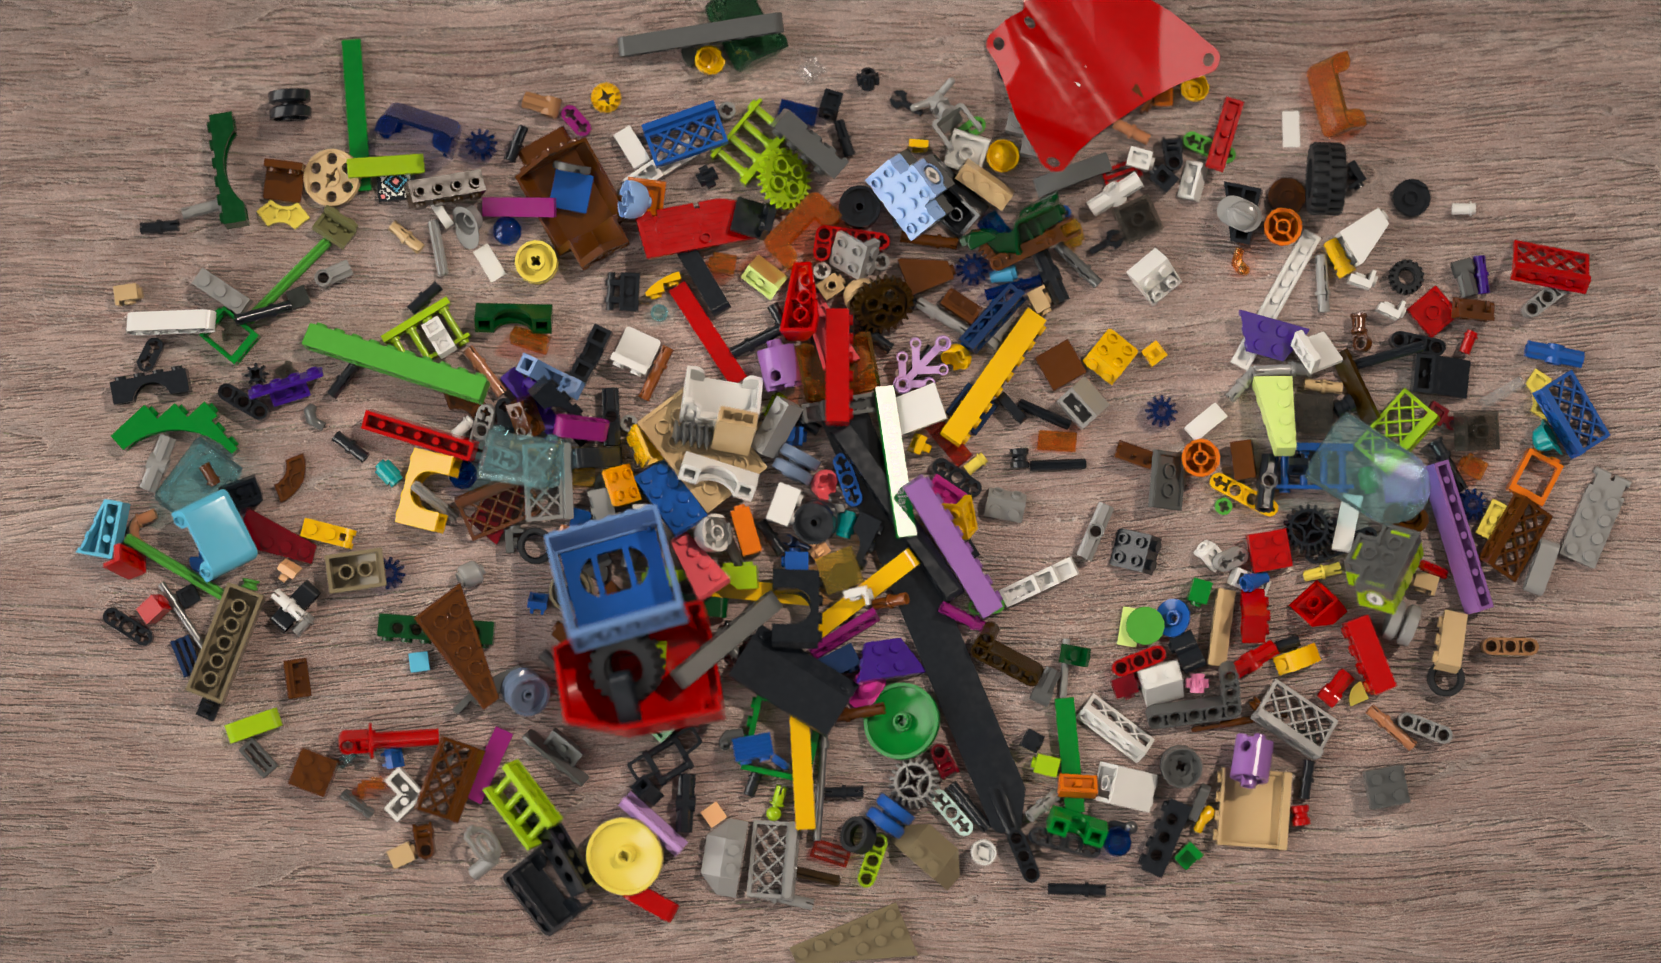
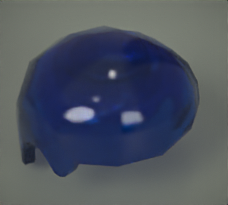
[492,217,522,246]
[449,460,478,490]
[1103,826,1132,857]

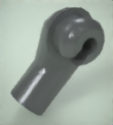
[304,404,326,431]
[719,728,744,750]

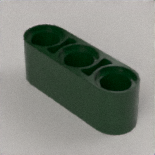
[673,593,729,618]

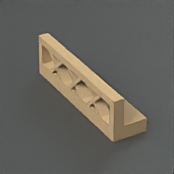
[1206,588,1236,666]

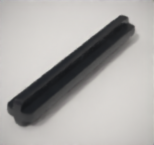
[1354,341,1426,369]

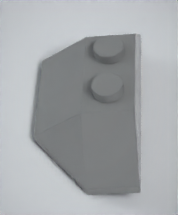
[701,818,748,898]

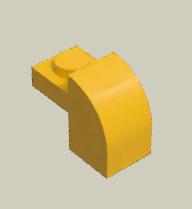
[1273,642,1321,676]

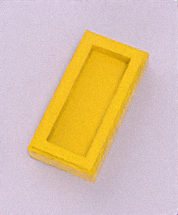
[908,139,929,153]

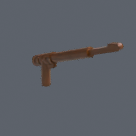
[1191,708,1287,732]

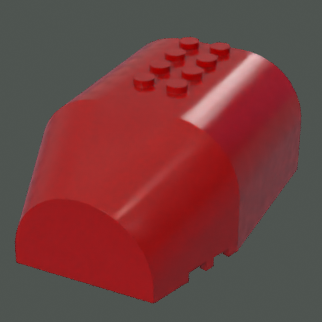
[553,600,726,738]

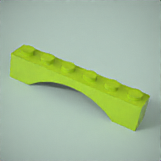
[641,561,759,589]

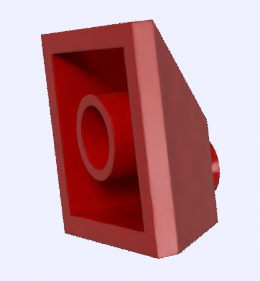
[1289,580,1347,627]

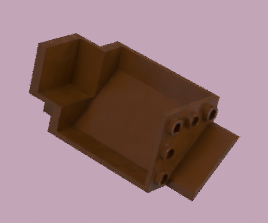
[515,126,631,271]

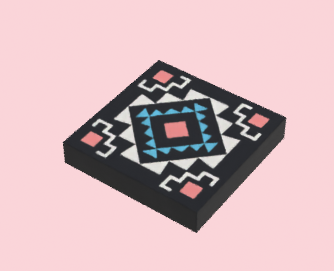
[376,174,416,203]

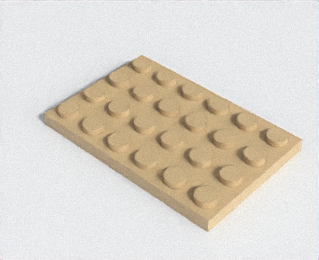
[636,387,768,514]

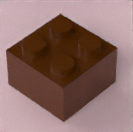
[288,747,341,798]

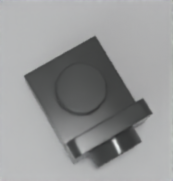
[505,525,525,553]

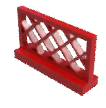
[1510,240,1591,294]

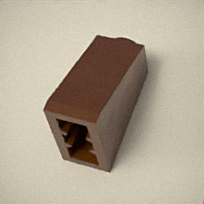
[897,258,956,296]

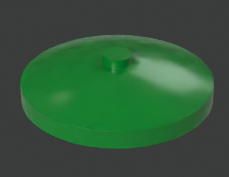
[864,683,940,760]

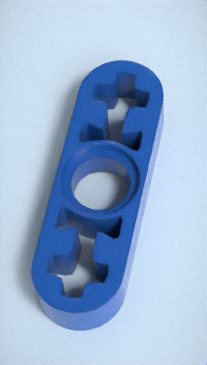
[833,453,862,508]

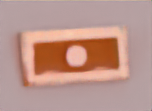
[1037,430,1077,452]

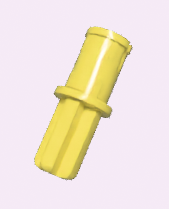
[1303,562,1342,582]

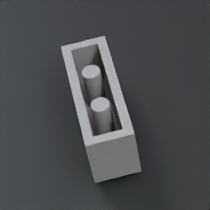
[192,267,254,314]
[751,396,803,459]

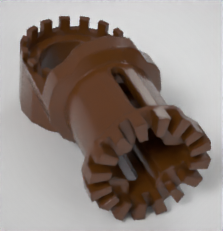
[1350,312,1372,352]

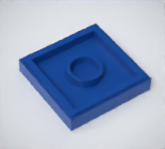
[550,169,594,214]

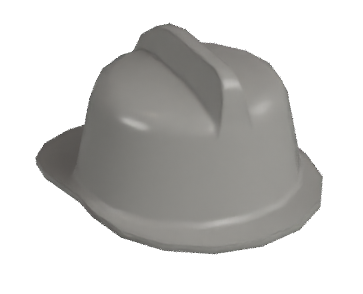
[1217,195,1262,232]
[453,205,483,249]

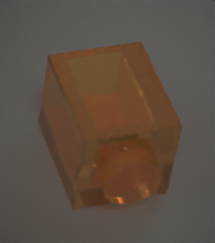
[708,252,737,276]

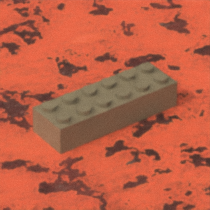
[185,582,266,705]

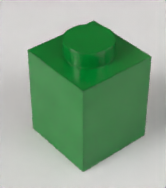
[1186,577,1213,608]

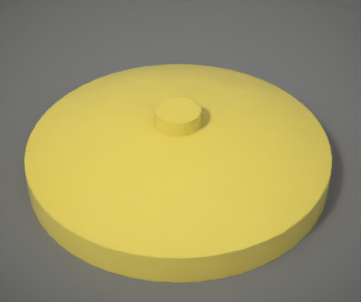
[586,817,663,895]

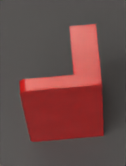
[103,543,146,580]

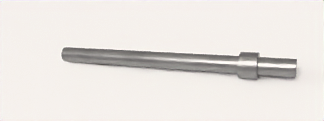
[158,582,204,650]
[813,735,830,841]

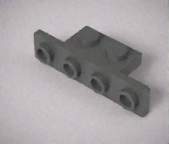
[522,728,590,786]

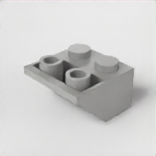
[1056,376,1110,430]

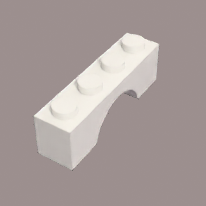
[678,451,759,502]

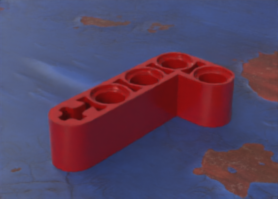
[813,225,890,263]

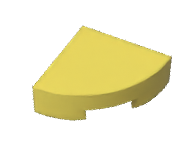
[1349,681,1369,706]

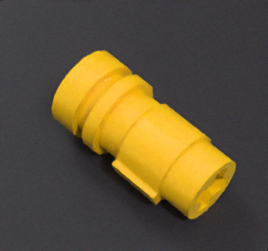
[1323,237,1356,279]

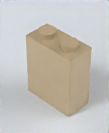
[710,406,758,456]

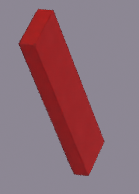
[1205,96,1244,173]

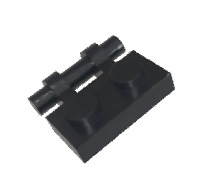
[604,272,640,312]

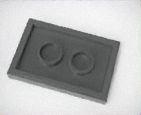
[1148,449,1185,511]

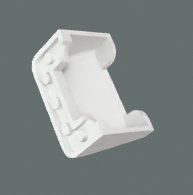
[679,365,763,430]

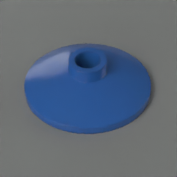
[1157,599,1190,637]

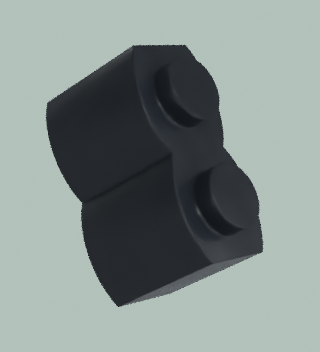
[1167,629,1207,674]

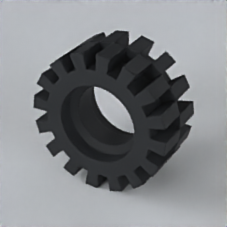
[1388,259,1424,295]

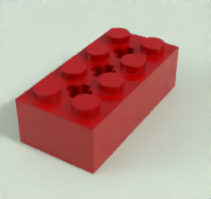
[1340,614,1397,695]

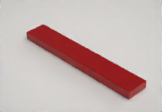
[669,281,747,383]

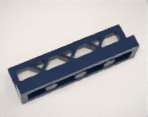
[959,283,1028,354]

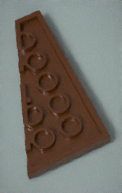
[414,583,500,710]

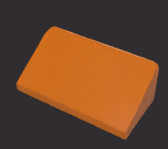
[1058,773,1098,799]

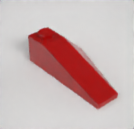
[780,262,819,341]

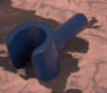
[784,534,811,551]

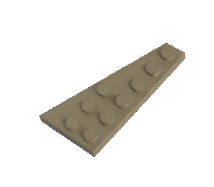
[790,902,919,963]

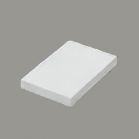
[895,383,948,436]

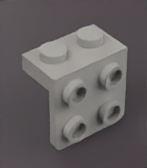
[829,230,881,279]

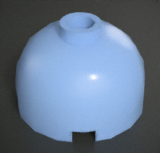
[618,180,652,219]

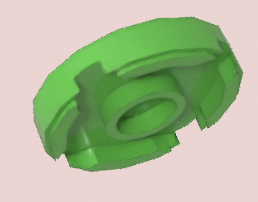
[1126,607,1165,645]

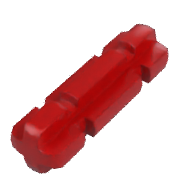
[1418,560,1448,579]

